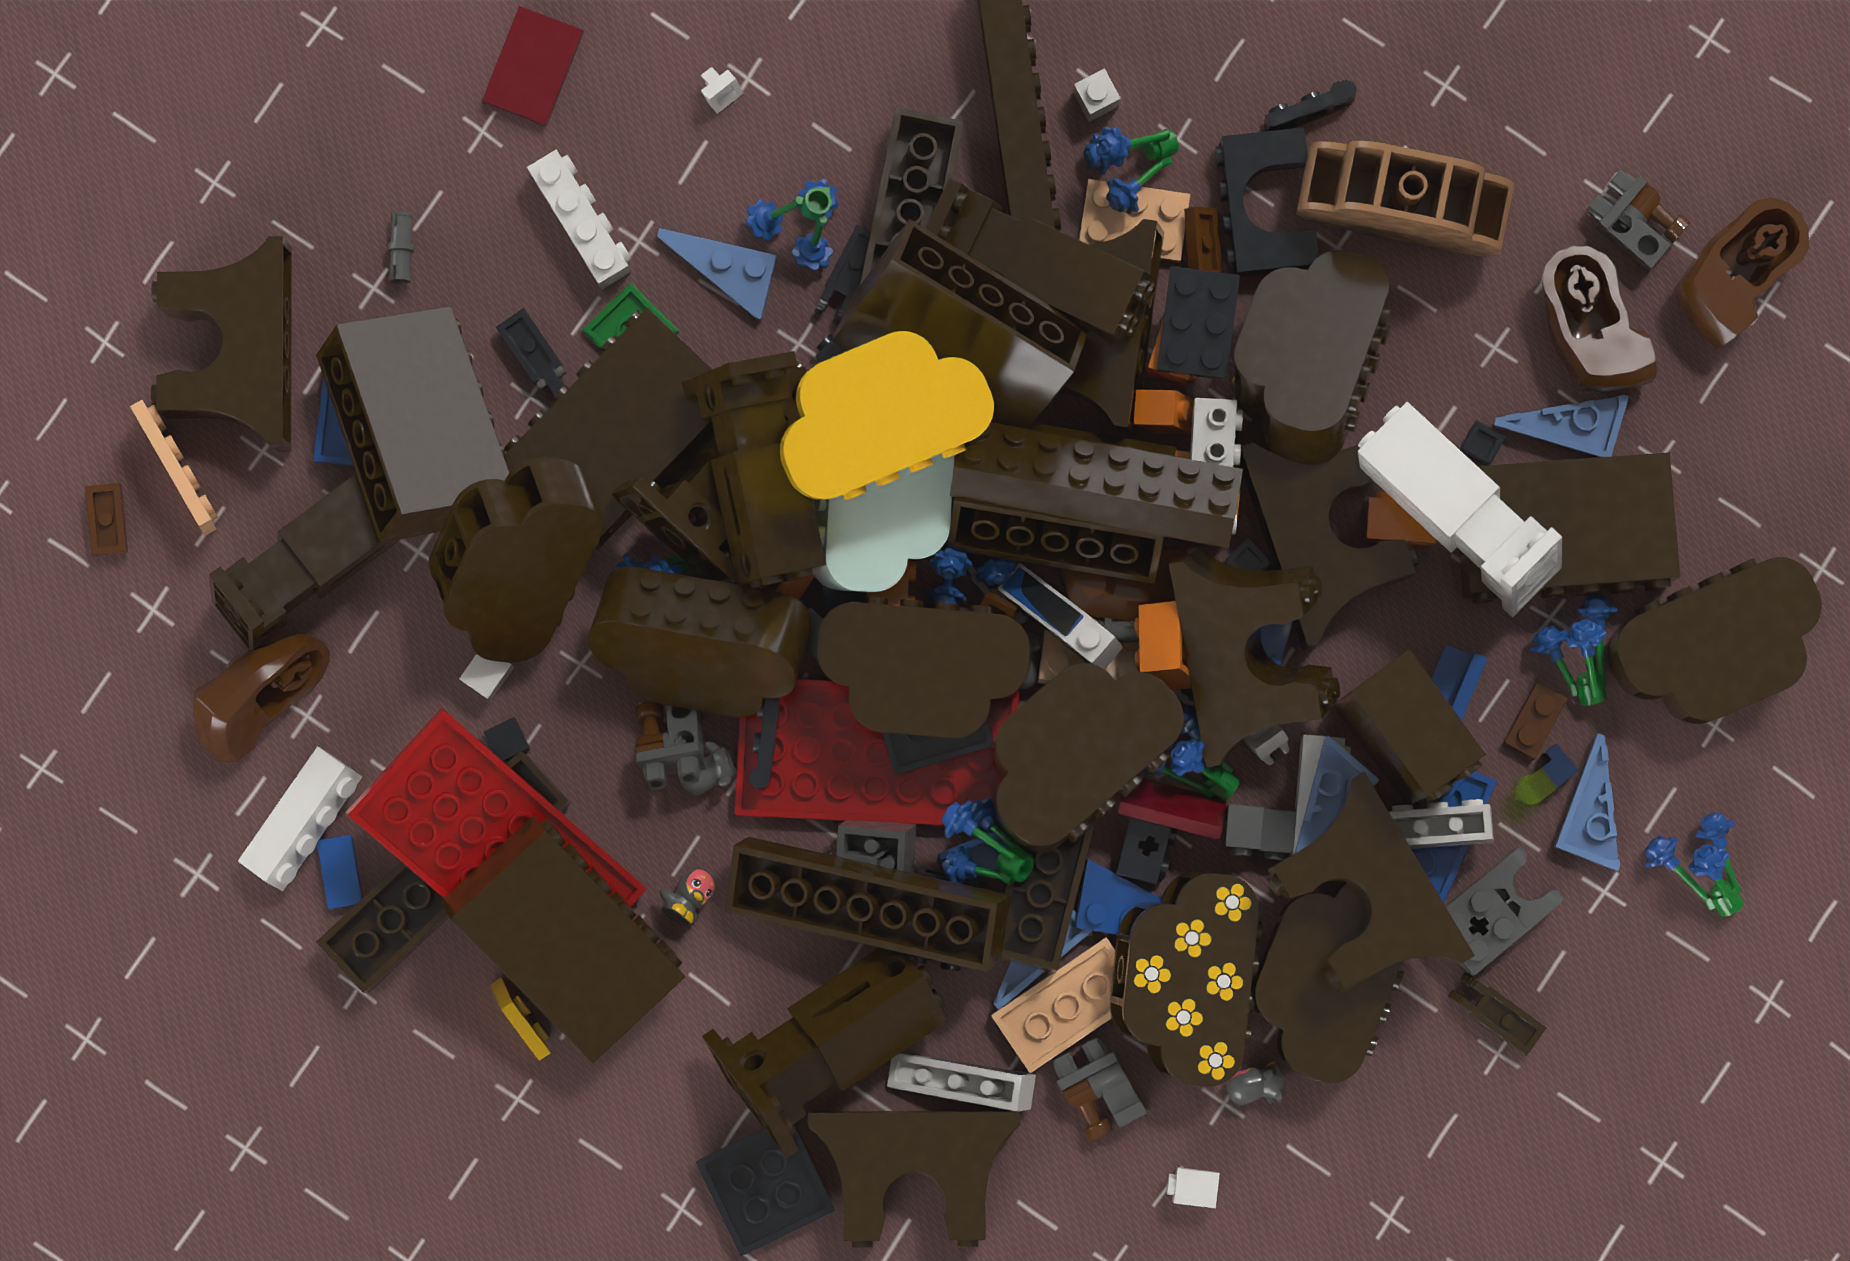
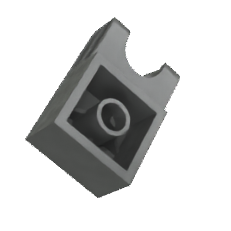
[1445,847,1564,976]

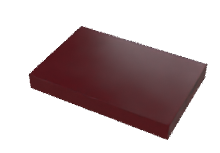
[482,6,584,127]
[1118,778,1227,840]

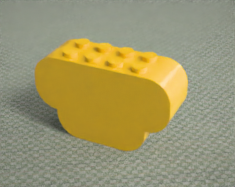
[780,331,994,500]

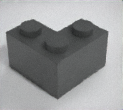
[1222,804,1297,860]
[837,820,917,873]

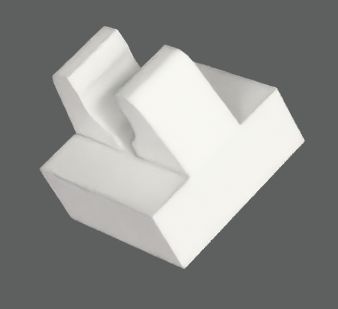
[701,67,744,114]
[1243,725,1289,765]

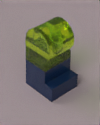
[1513,743,1579,806]

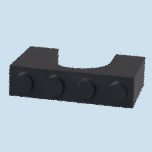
[1215,127,1319,277]

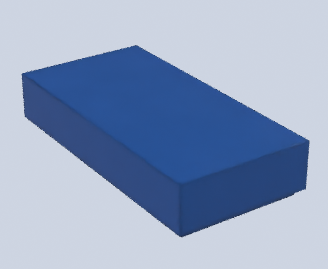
[317,835,363,909]

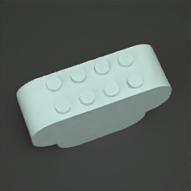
[812,453,954,592]

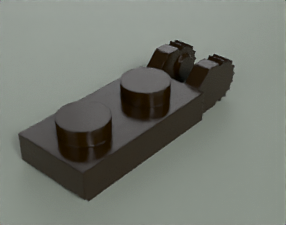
[1448,973,1547,1056]

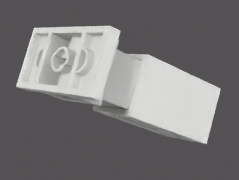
[1357,402,1562,617]

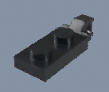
[496,308,567,395]

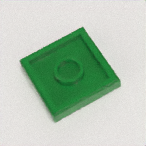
[582,283,679,349]

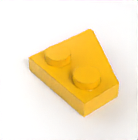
[490,977,551,1061]

